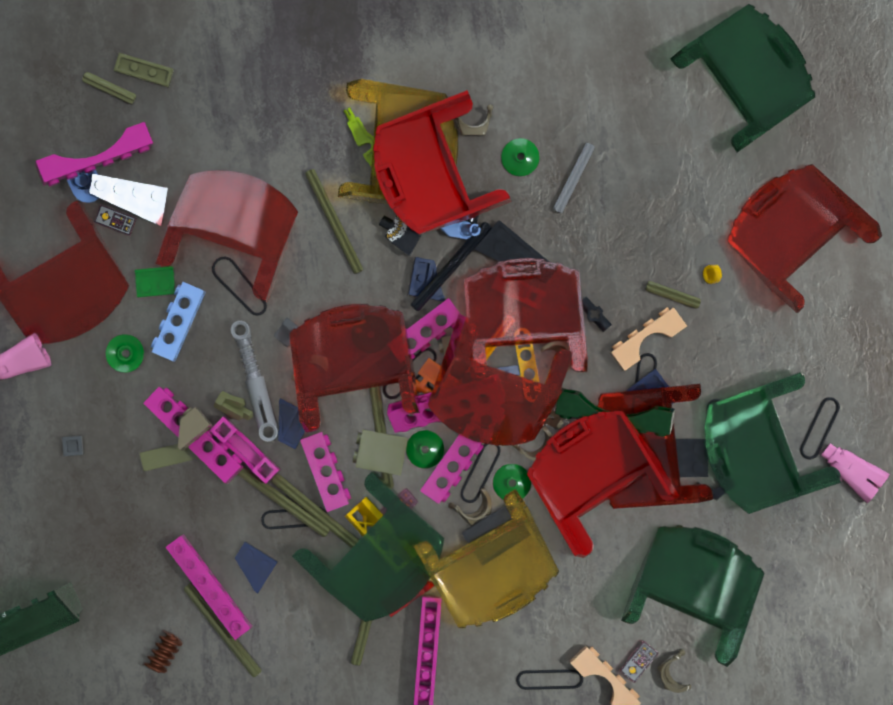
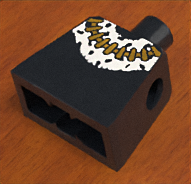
[379,215,422,257]

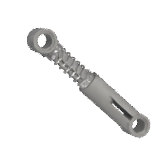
[231,320,279,442]

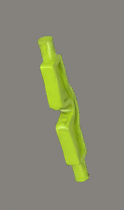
[343,107,377,177]

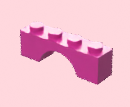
[210,416,281,484]

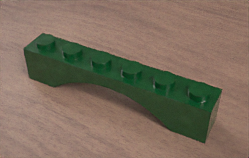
[555,388,675,437]

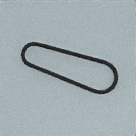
[212,256,267,316]

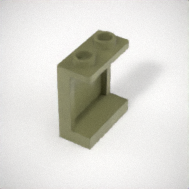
[353,429,408,476]

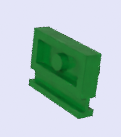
[135,266,176,298]

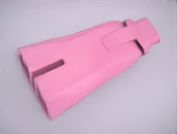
[0,333,51,380]
[821,443,890,503]

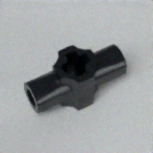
[578,296,612,332]

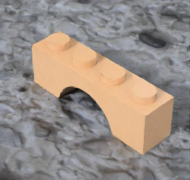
[610,307,687,371]
[570,646,641,705]

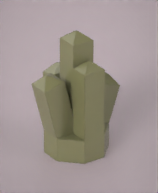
[214,391,253,421]

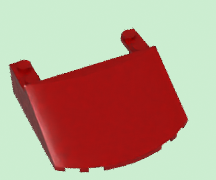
[373,90,512,235]
[527,411,679,558]

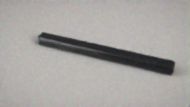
[411,222,492,311]

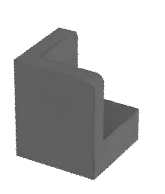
[274,318,303,348]

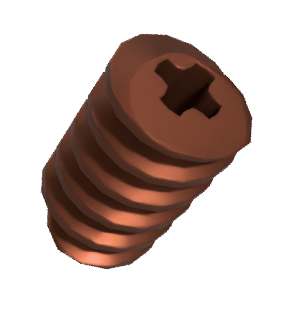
[144,630,183,673]

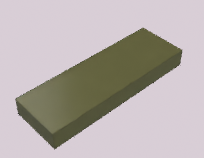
[113,53,174,88]
[140,444,199,471]

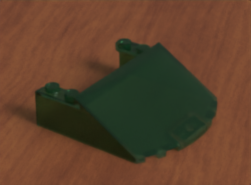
[670,4,815,153]
[705,371,842,514]
[292,471,444,622]
[621,525,765,667]
[0,582,83,656]

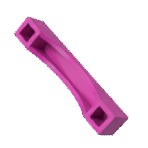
[35,122,153,187]

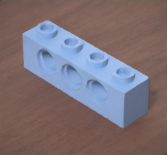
[151,282,206,362]

